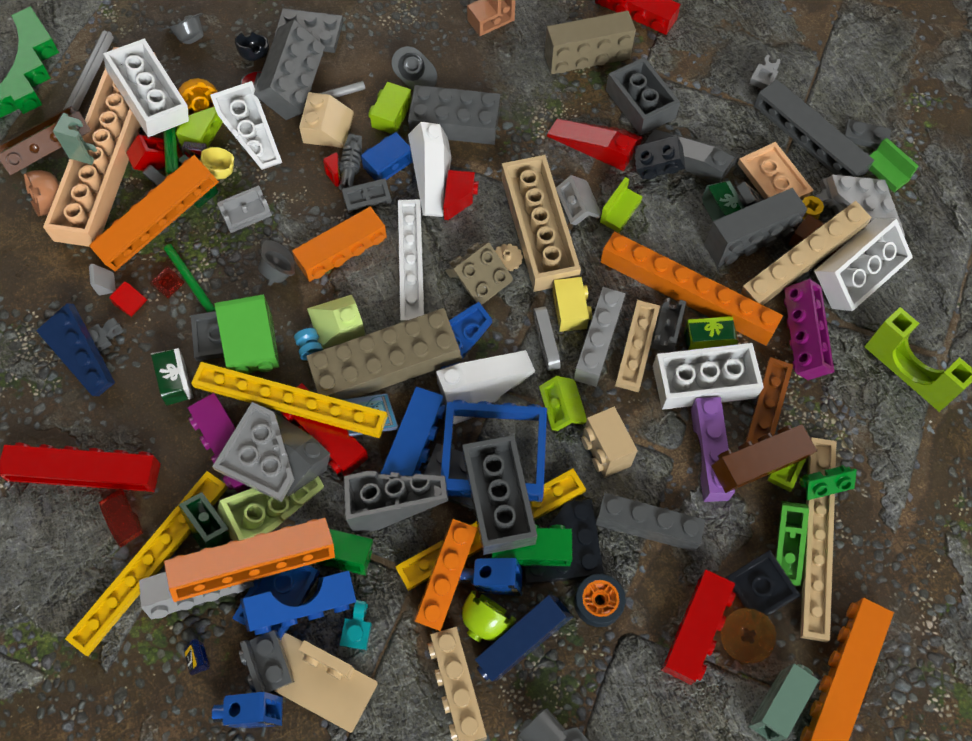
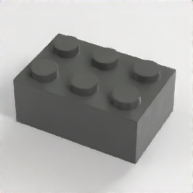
[606,57,680,136]

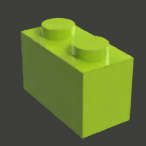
[369,82,412,134]

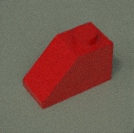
[126,134,183,171]
[443,170,479,220]

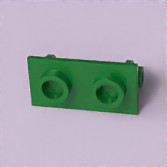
[800,465,857,500]

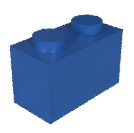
[361,132,413,181]

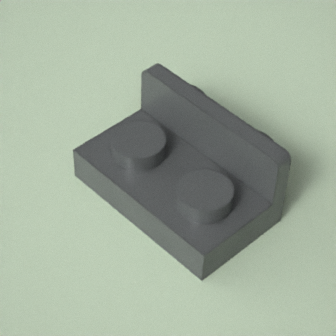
[239,630,295,693]

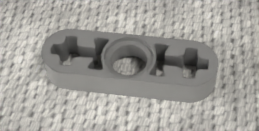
[533,306,560,371]

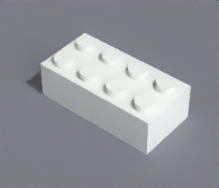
[103,38,189,137]
[814,218,913,311]
[653,343,764,410]

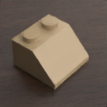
[299,92,354,148]

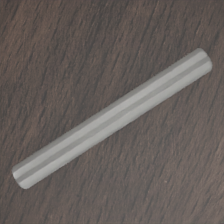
[63,30,114,111]

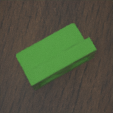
[869,138,918,192]

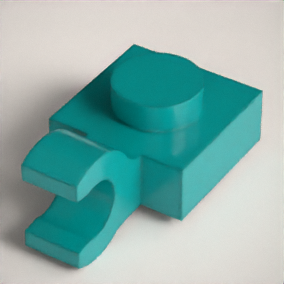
[340,600,372,651]

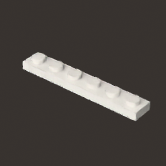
[398,199,424,323]

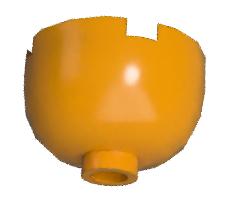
[178,78,218,115]

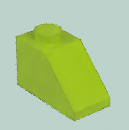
[176,106,223,151]

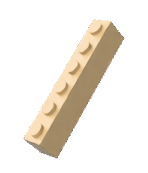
[741,200,872,305]

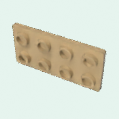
[275,633,378,733]

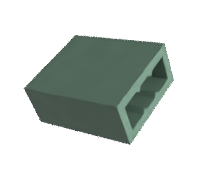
[748,664,819,741]

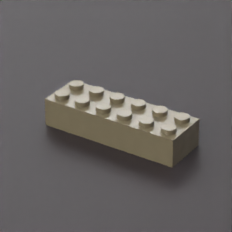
[307,308,462,399]

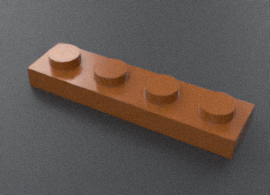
[745,357,793,444]

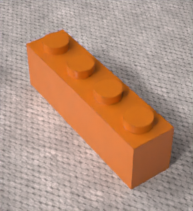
[292,206,387,282]
[414,519,478,631]

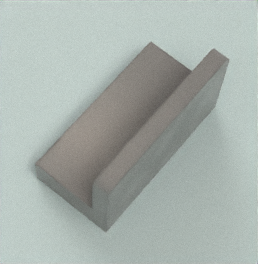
[556,175,602,225]

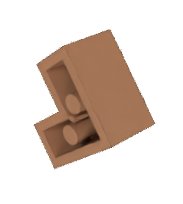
[467,0,515,36]

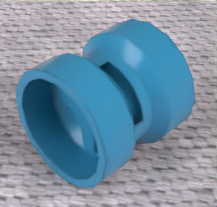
[294,328,323,361]

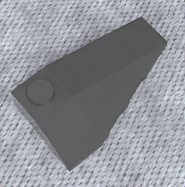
[644,129,740,184]
[344,471,448,535]

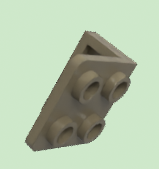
[445,242,513,305]

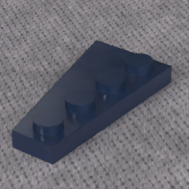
[36,303,115,396]

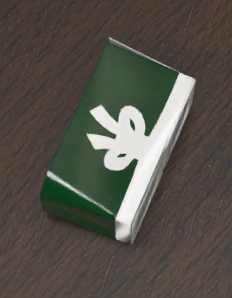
[151,348,194,406]

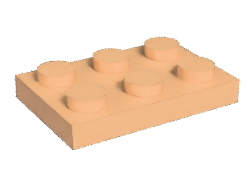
[737,142,814,200]

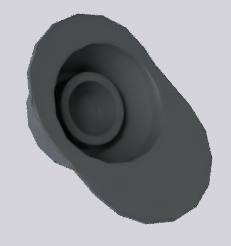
[158,13,204,44]
[392,46,438,91]
[258,240,295,286]

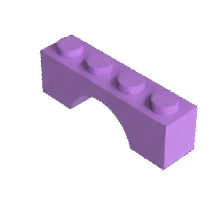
[691,397,735,502]

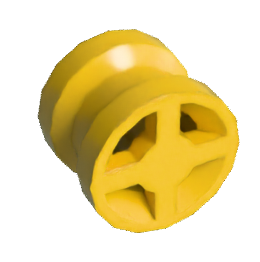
[802,196,824,222]

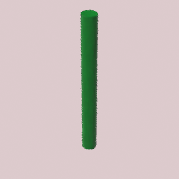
[164,244,216,313]

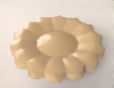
[495,244,523,271]

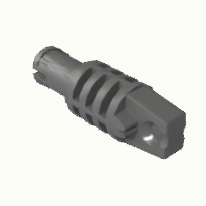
[339,134,362,190]

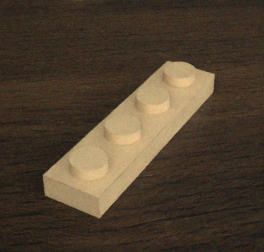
[615,300,660,392]

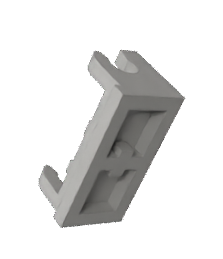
[217,185,272,233]

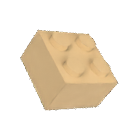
[581,406,638,478]

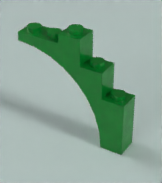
[0,6,59,118]

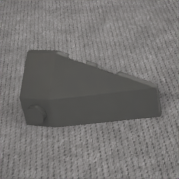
[262,406,330,497]

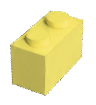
[552,277,592,332]

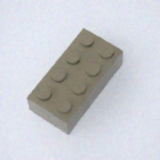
[544,11,636,74]

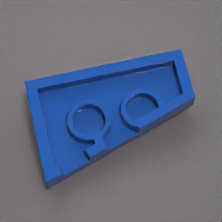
[440,302,492,370]

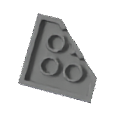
[827,175,905,237]
[212,402,295,502]

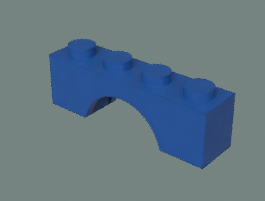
[240,571,356,635]

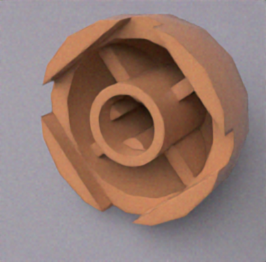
[24,170,61,216]

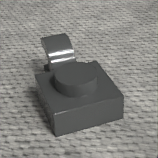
[88,318,124,352]

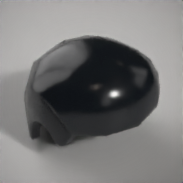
[235,32,269,61]

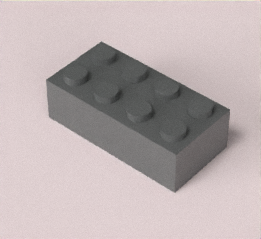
[254,20,325,120]
[408,85,500,145]
[704,188,807,266]
[462,435,537,555]

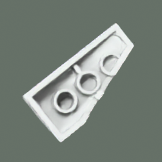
[210,81,282,170]
[408,122,451,217]

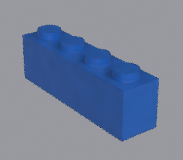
[381,387,447,476]

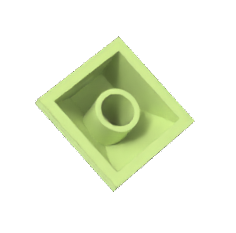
[307,295,366,349]

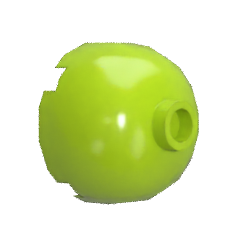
[461,591,516,642]

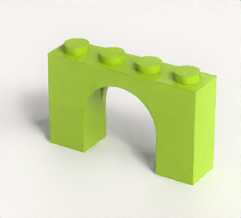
[864,307,972,412]

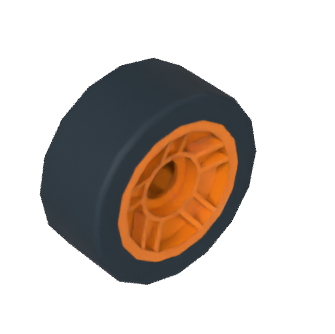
[574,574,626,627]

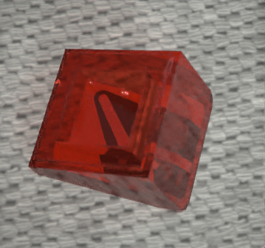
[150,266,185,298]

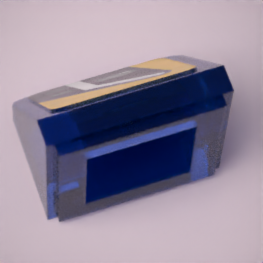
[184,639,210,675]

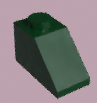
[179,492,230,549]

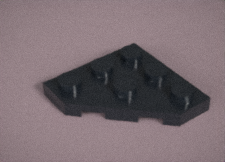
[524,499,604,585]

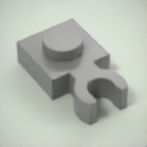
[749,55,780,89]

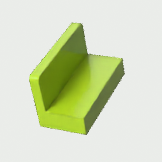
[600,177,643,233]
[539,376,587,431]

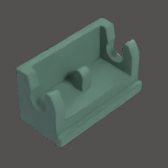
[53,113,97,165]

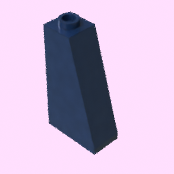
[475,595,574,682]

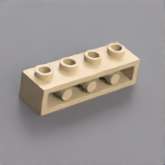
[427,627,487,741]

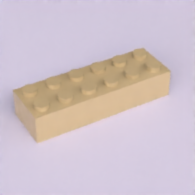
[501,155,581,292]

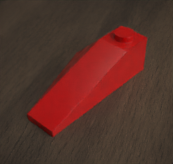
[547,119,643,171]

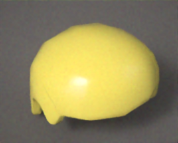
[200,147,234,180]

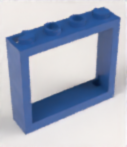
[441,400,547,502]

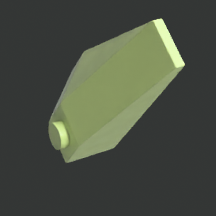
[217,476,324,541]

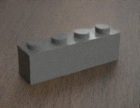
[596,493,705,552]

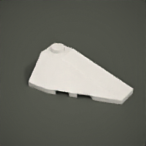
[436,350,535,424]

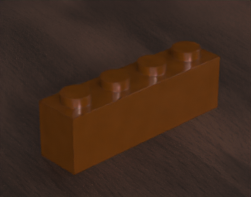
[711,424,817,493]

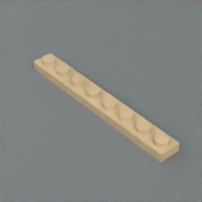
[800,437,837,642]

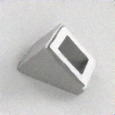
[89,264,116,296]

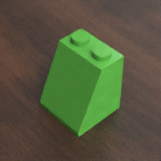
[214,294,279,374]

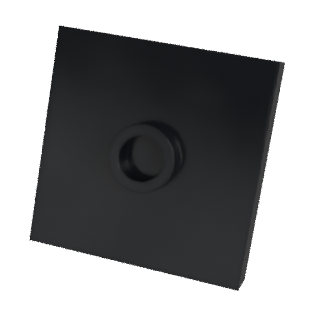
[725,550,801,623]

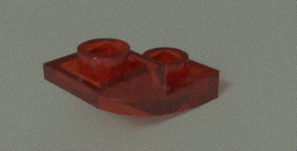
[98,489,143,547]

